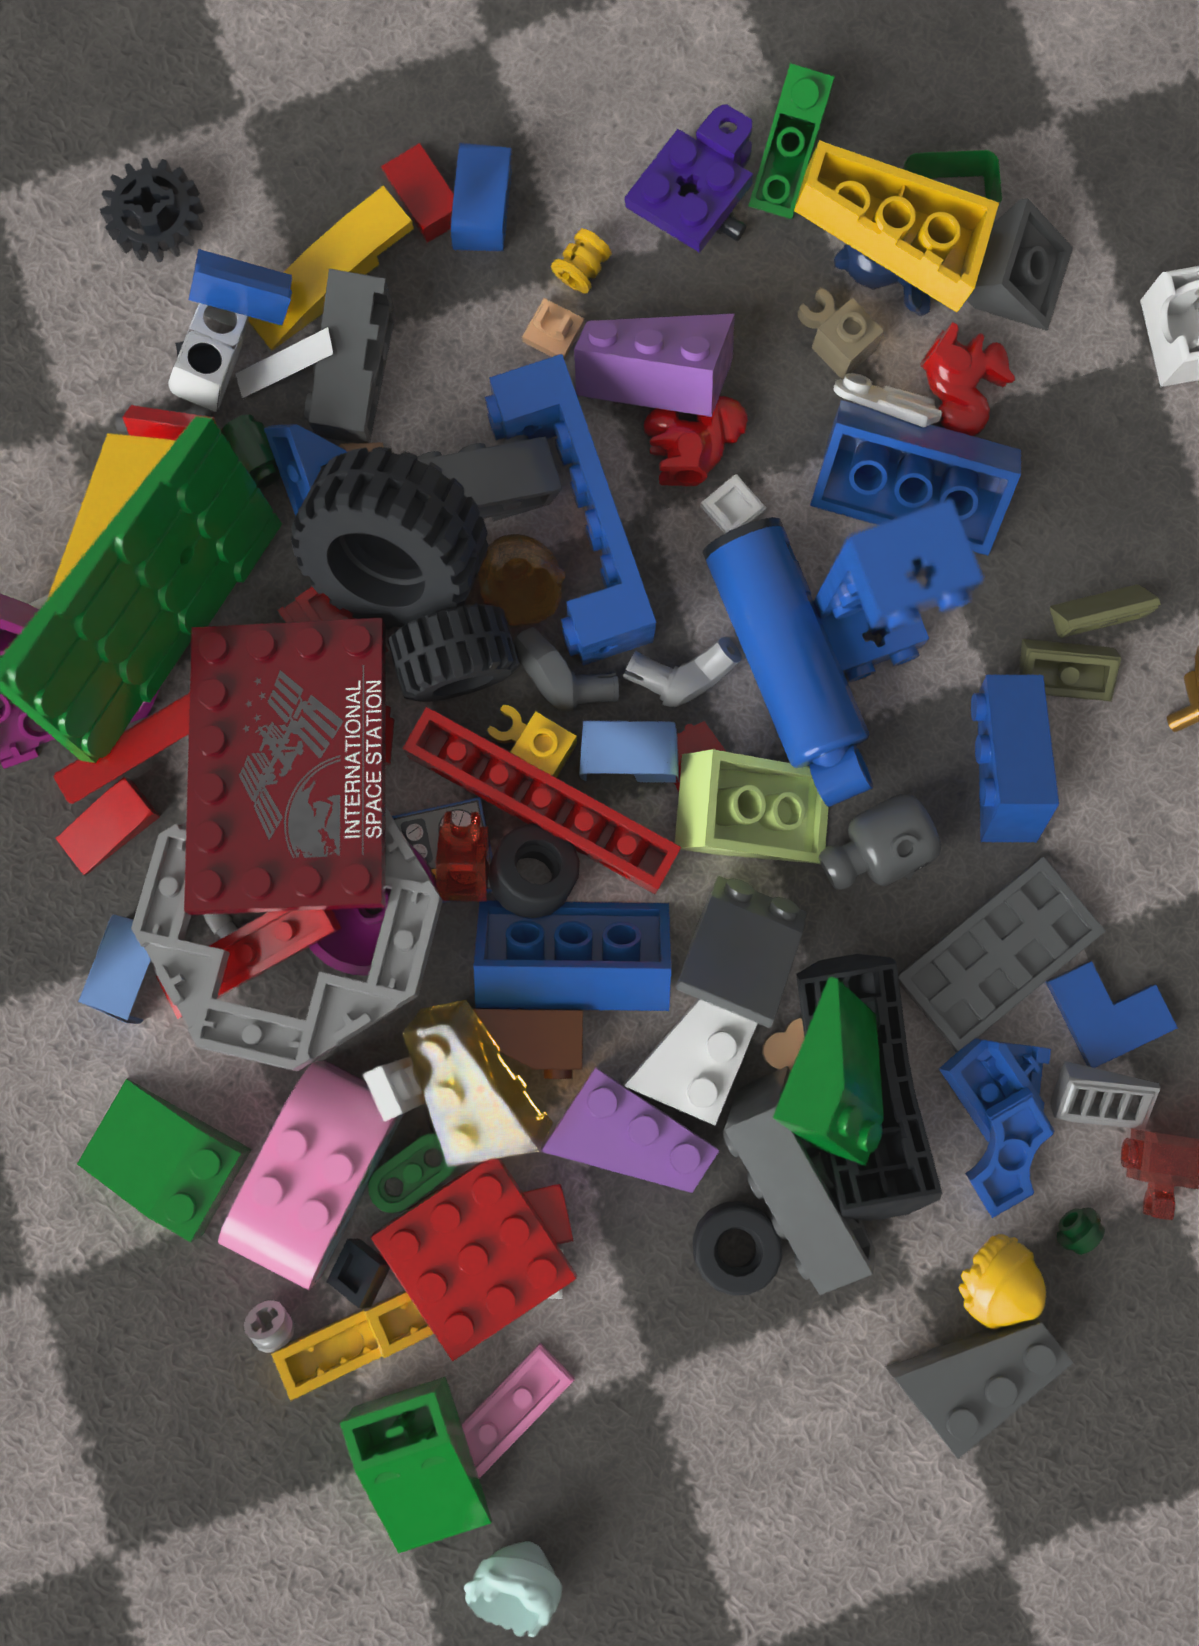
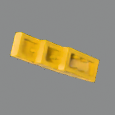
[248,186,414,351]

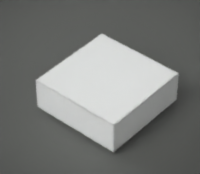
[700,474,766,534]

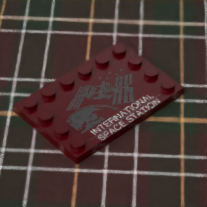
[184,618,386,915]

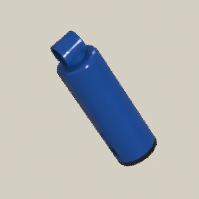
[702,517,873,807]

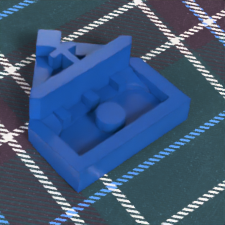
[939,1038,1051,1142]

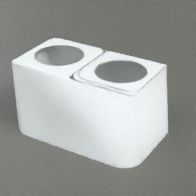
[168,303,249,412]

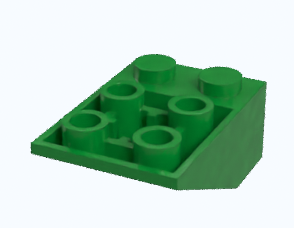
[340,1376,492,1553]

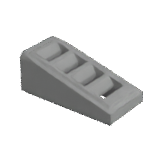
[1050,1061,1160,1129]

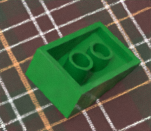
[772,977,884,1165]
[77,1079,252,1242]

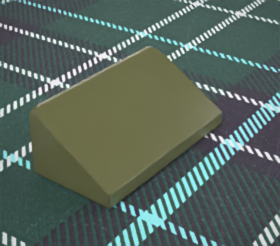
[1050,584,1161,638]
[1019,639,1121,701]

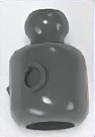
[819,794,942,889]

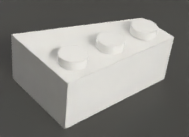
[623,999,757,1125]

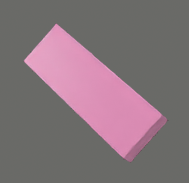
[461,1343,575,1478]

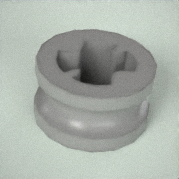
[244,1300,295,1353]

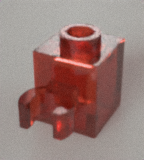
[435,811,490,901]
[1121,1128,1199,1220]

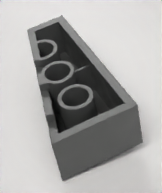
[724,1066,876,1295]

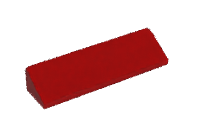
[53,692,190,804]

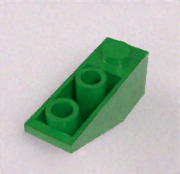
[748,63,835,219]

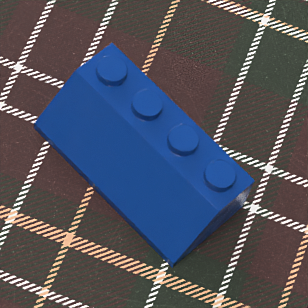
[810,400,1021,556]
[474,901,672,1011]

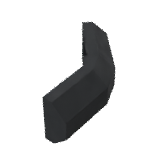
[796,954,943,1221]

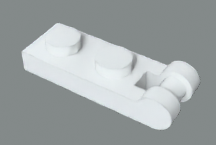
[363,1052,440,1122]

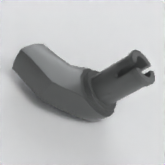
[513,627,619,712]

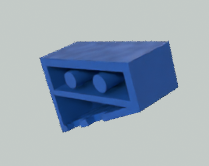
[971,675,1059,842]

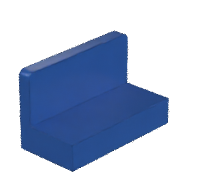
[188,249,293,325]

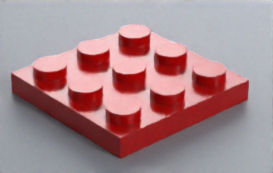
[370,1151,577,1362]

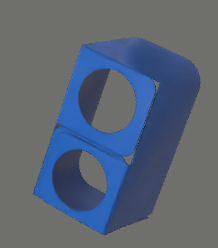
[451,143,512,251]

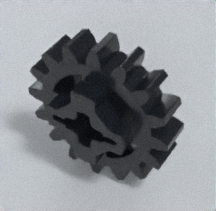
[100,158,205,262]

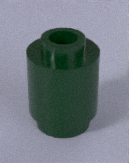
[221,414,281,488]

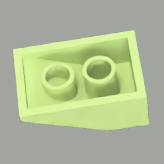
[675,749,829,864]

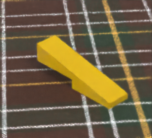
[271,1291,434,1401]

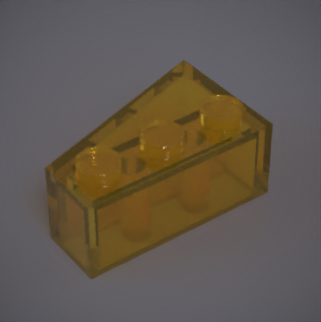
[403,1000,553,1167]

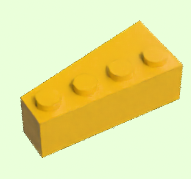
[794,140,999,312]

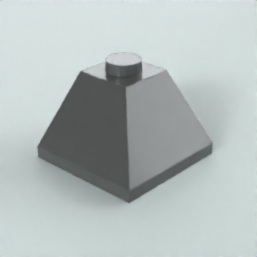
[967,198,1073,331]

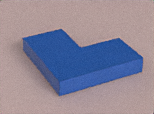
[1046,961,1178,1068]

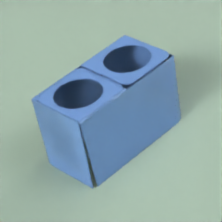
[579,721,679,783]
[78,915,151,1024]

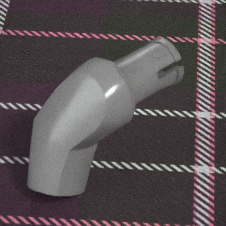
[623,637,742,707]

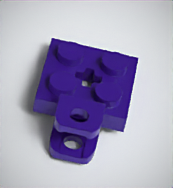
[624,104,753,253]

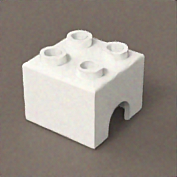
[1140,266,1199,387]

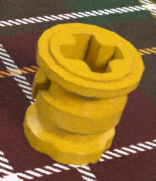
[551,228,612,294]

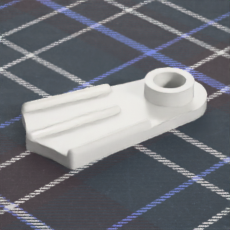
[833,373,942,427]

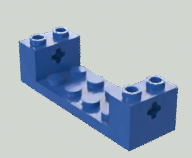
[484,354,656,666]
[813,499,984,682]

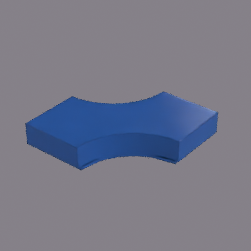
[965,1087,1055,1218]

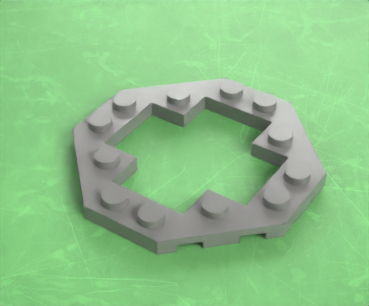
[131,807,443,1071]

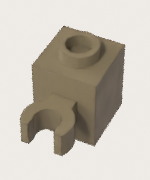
[797,288,884,379]

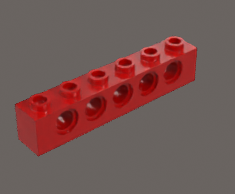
[402,707,681,894]

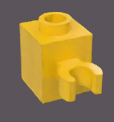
[487,705,577,778]

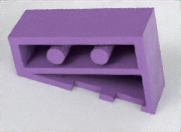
[574,313,735,417]
[541,1066,719,1193]

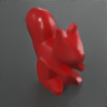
[920,322,1015,436]
[643,396,748,486]

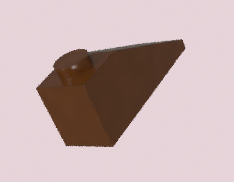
[436,1009,583,1079]

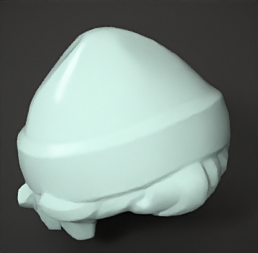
[464,1542,562,1637]

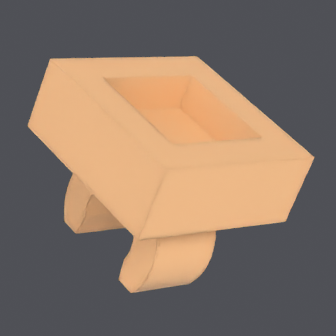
[522,298,584,360]

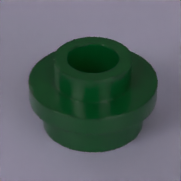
[1057,1207,1105,1255]

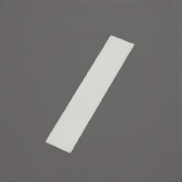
[235,327,334,398]

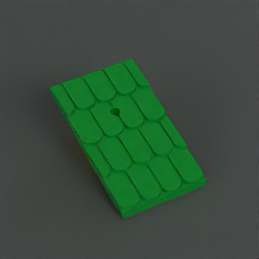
[0,416,282,763]

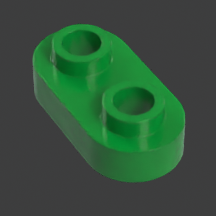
[368,1133,458,1213]

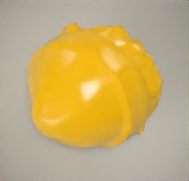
[958,1234,1046,1330]

